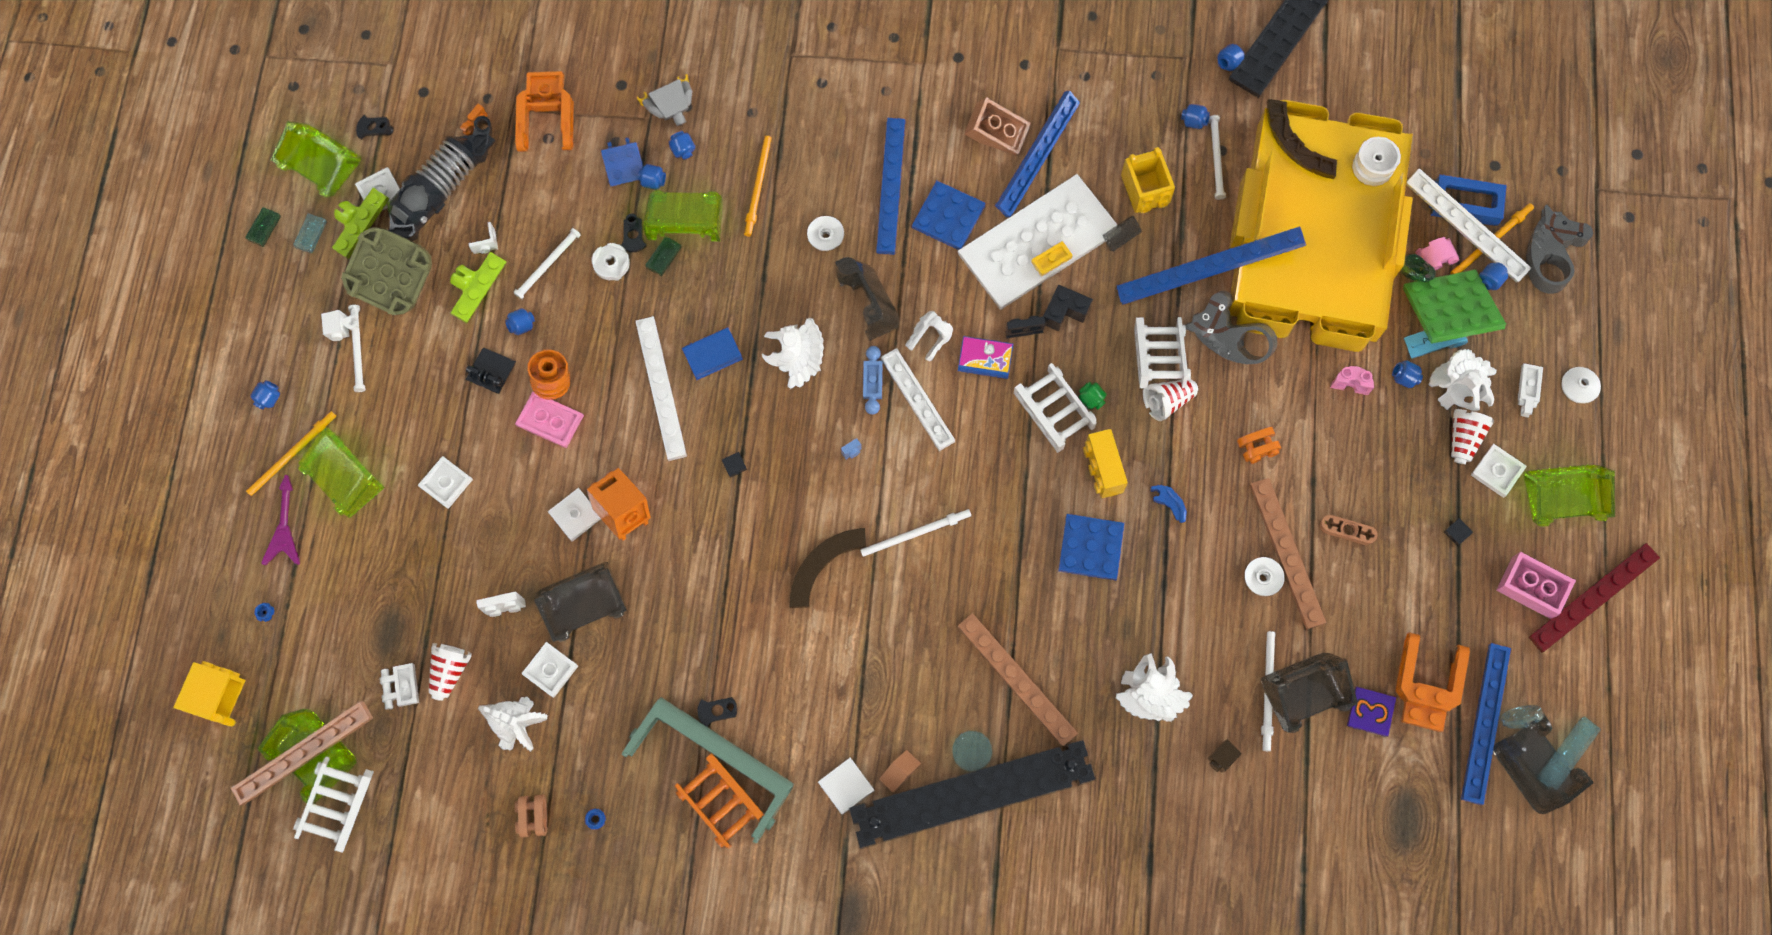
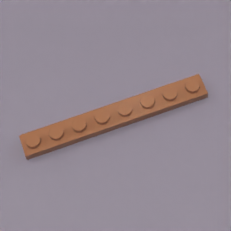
[1249,478,1326,630]
[958,613,1078,747]
[231,701,373,806]

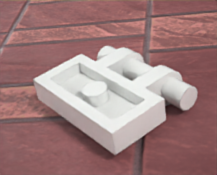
[380,663,419,709]

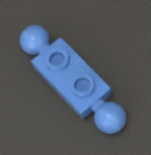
[863,346,883,415]

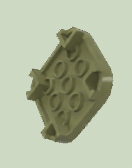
[341,227,432,315]

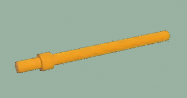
[744,136,772,237]
[1450,203,1534,274]
[246,411,337,496]

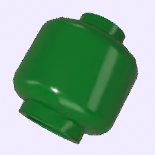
[1078,381,1107,410]

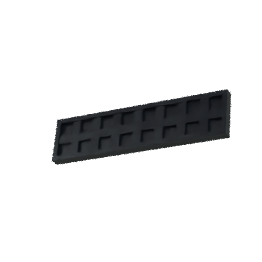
[1229,0,1329,98]

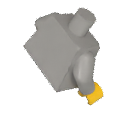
[637,74,692,126]

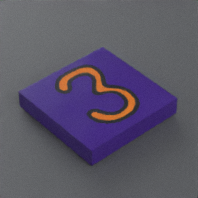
[1347,687,1396,737]

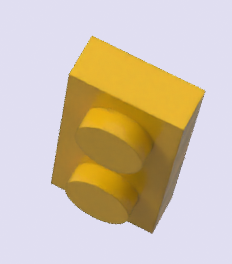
[1031,241,1073,277]

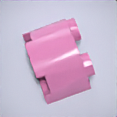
[1415,237,1459,271]
[1330,366,1374,395]

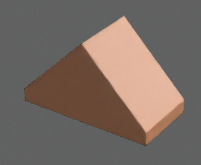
[879,750,921,794]

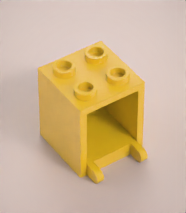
[1121,147,1175,213]
[173,661,246,727]

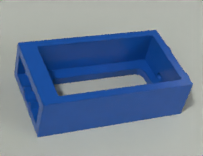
[1429,175,1506,226]

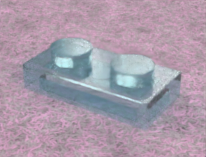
[293,214,327,253]

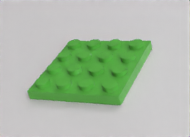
[1403,269,1506,344]

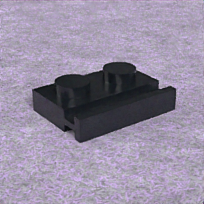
[1005,316,1045,339]

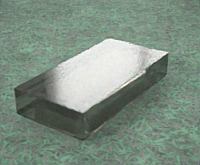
[1102,216,1142,251]

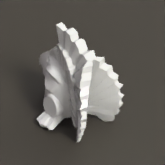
[762,318,824,389]
[1429,349,1496,411]
[1116,653,1193,722]
[478,697,548,751]

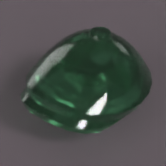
[1400,254,1436,282]

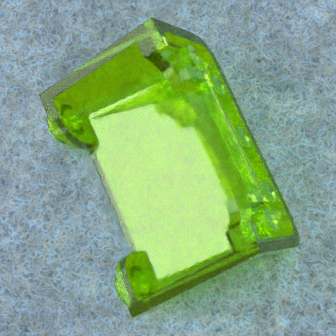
[271,121,362,198]
[643,190,723,242]
[298,426,385,518]
[1524,465,1615,527]
[257,709,356,804]

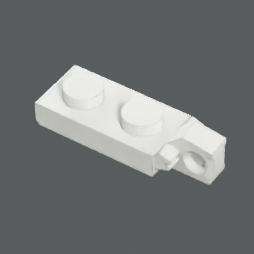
[1518,364,1543,417]

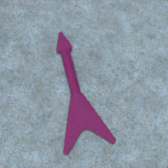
[261,475,300,565]

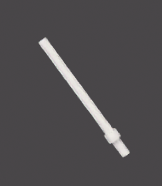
[860,509,971,557]
[1261,631,1275,752]

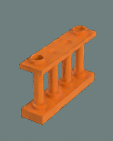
[675,753,764,849]

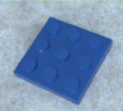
[912,181,986,250]
[1058,514,1124,581]

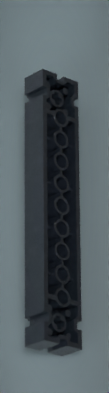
[849,740,1096,849]

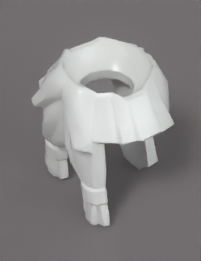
[905,311,953,361]

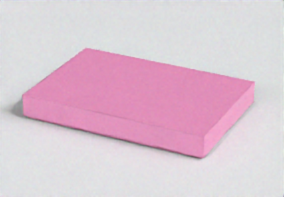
[515,392,584,448]

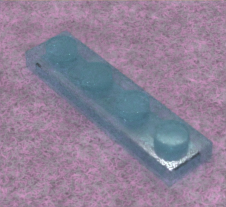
[1537,716,1601,791]

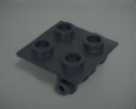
[465,347,516,394]

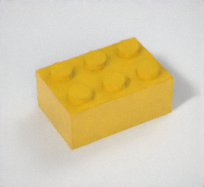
[1083,429,1128,499]

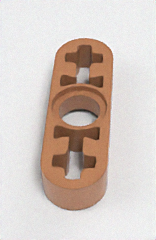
[1319,515,1378,545]

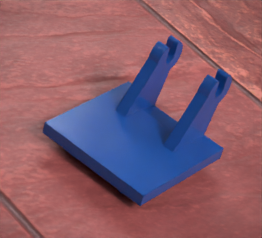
[601,137,643,186]

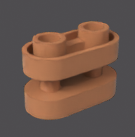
[515,794,547,838]

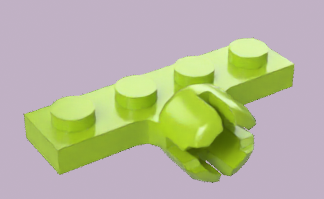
[332,187,390,259]
[450,252,507,324]

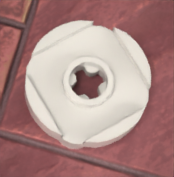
[592,243,630,281]

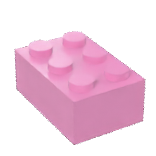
[1496,552,1576,619]

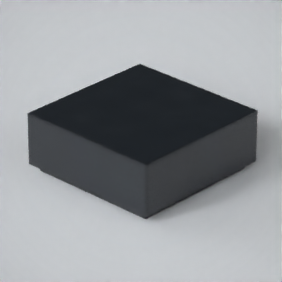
[722,452,747,478]
[1444,518,1473,546]

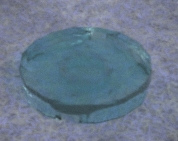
[1500,705,1544,729]
[952,731,992,771]

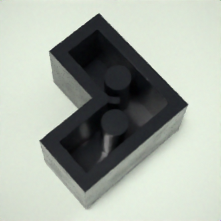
[1043,284,1093,332]

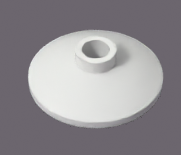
[807,216,844,251]
[1561,367,1601,404]
[1245,557,1284,596]

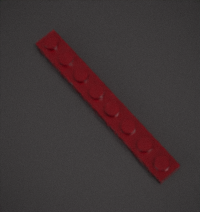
[1528,543,1660,653]

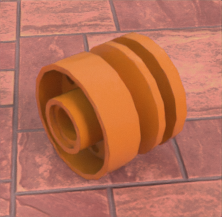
[528,350,570,400]

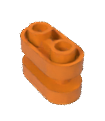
[1237,427,1282,464]

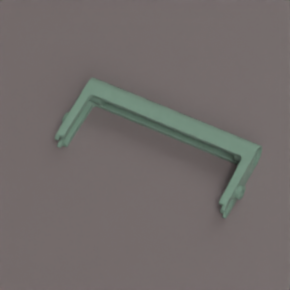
[621,697,794,844]

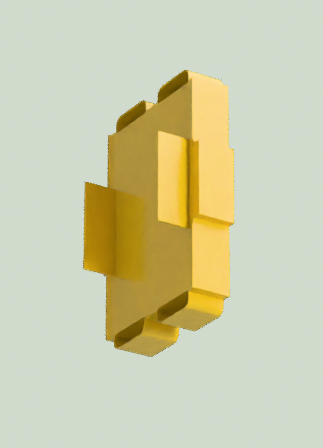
[1228,100,1413,352]

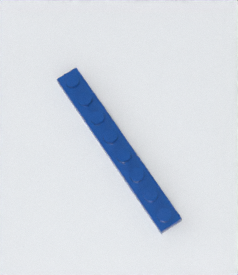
[995,91,1080,217]
[877,118,905,255]
[1461,643,1511,805]

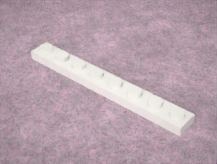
[1406,168,1531,282]
[636,316,687,461]

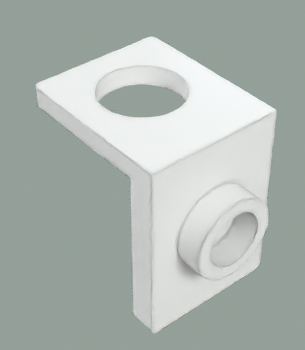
[469,222,498,254]

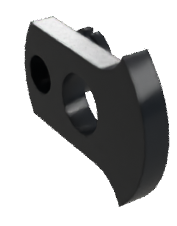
[356,114,394,140]
[620,214,647,253]
[697,697,738,727]

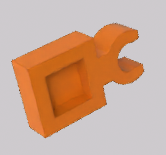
[460,104,488,136]

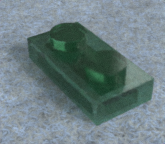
[245,207,281,247]
[645,236,682,277]

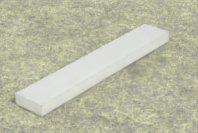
[881,348,955,451]

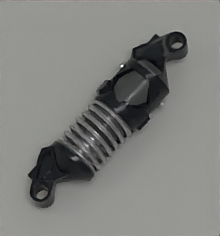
[387,116,495,242]

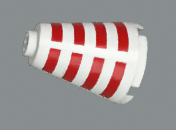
[1143,379,1198,421]
[1451,409,1494,465]
[429,643,472,700]

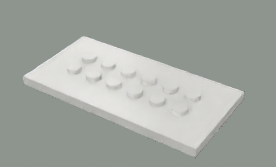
[958,174,1121,310]

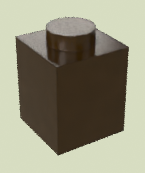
[1207,740,1242,773]

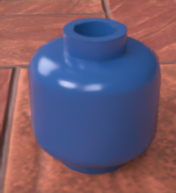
[1217,44,1244,71]
[1181,104,1210,129]
[669,131,695,160]
[638,164,666,190]
[1479,262,1508,290]
[505,308,535,335]
[1392,360,1423,388]
[251,380,280,410]

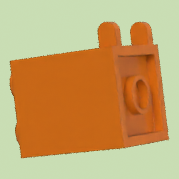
[587,468,651,541]

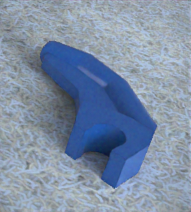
[1150,485,1187,523]

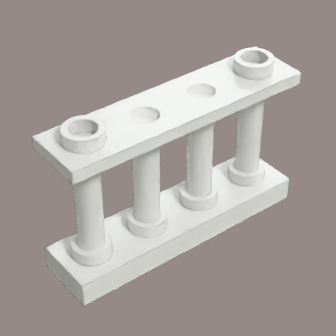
[1134,317,1191,388]
[1014,363,1097,453]
[293,757,374,853]

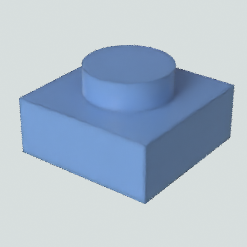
[841,438,862,459]

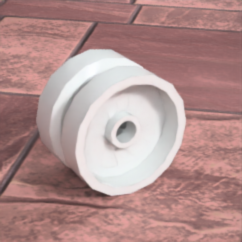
[1352,137,1401,186]

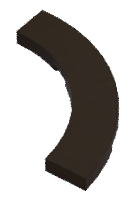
[1267,99,1337,179]
[789,528,866,608]

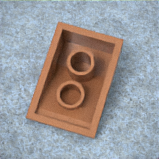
[964,97,1031,155]

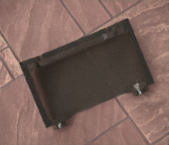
[835,257,899,341]
[534,562,627,642]
[1261,653,1358,733]
[1493,713,1594,814]

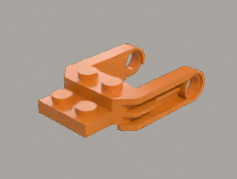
[515,71,574,152]
[1395,632,1470,732]

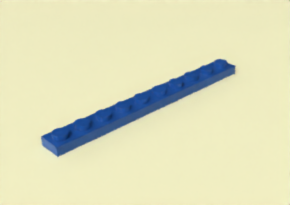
[1117,226,1306,305]

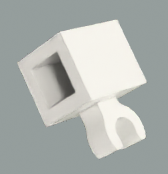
[321,310,359,341]

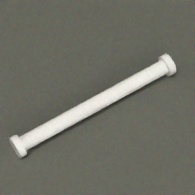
[1209,115,1226,200]
[513,228,581,300]
[348,305,365,392]

